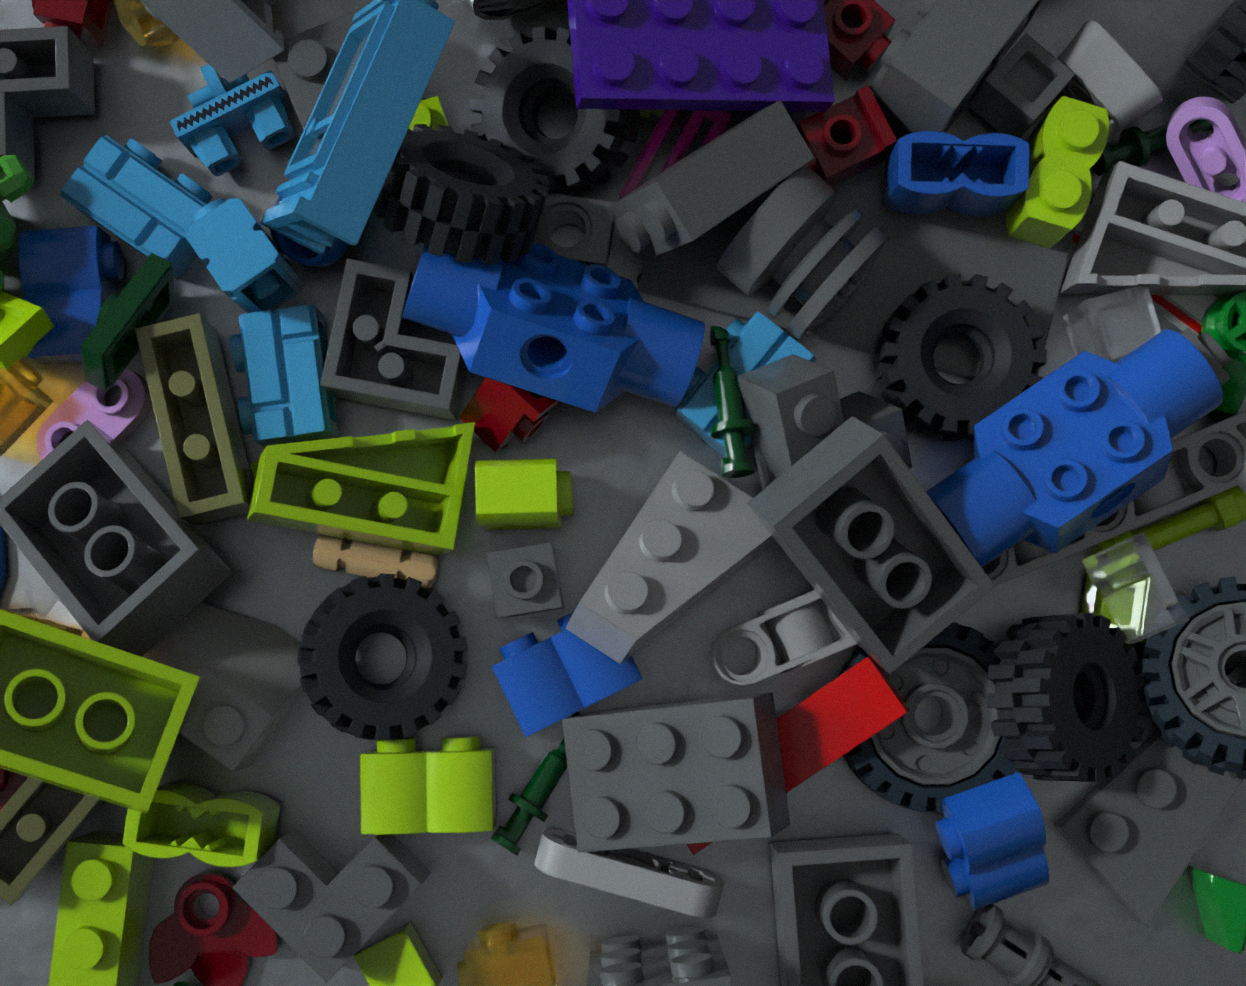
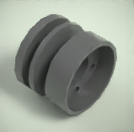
[716,164,889,340]

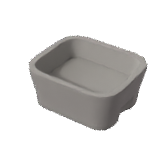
[1057,20,1163,138]

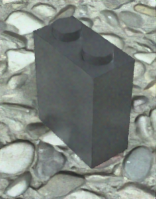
[610,100,814,261]

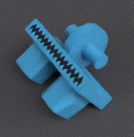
[169,64,295,176]

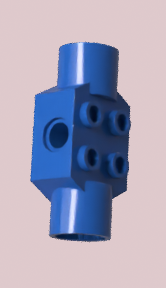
[402,243,705,413]
[926,329,1223,568]

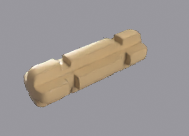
[313,534,439,589]

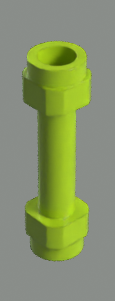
[1093,485,1246,576]

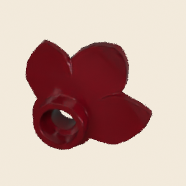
[148,872,278,986]

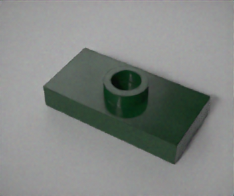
[80,253,175,391]

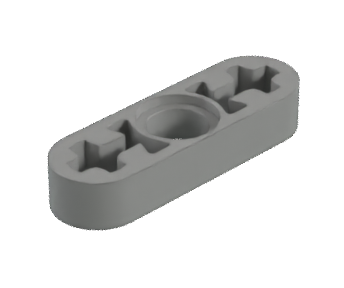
[534,829,725,918]

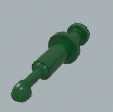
[1091,120,1213,176]
[710,326,755,478]
[490,712,581,856]

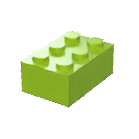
[0,609,200,814]

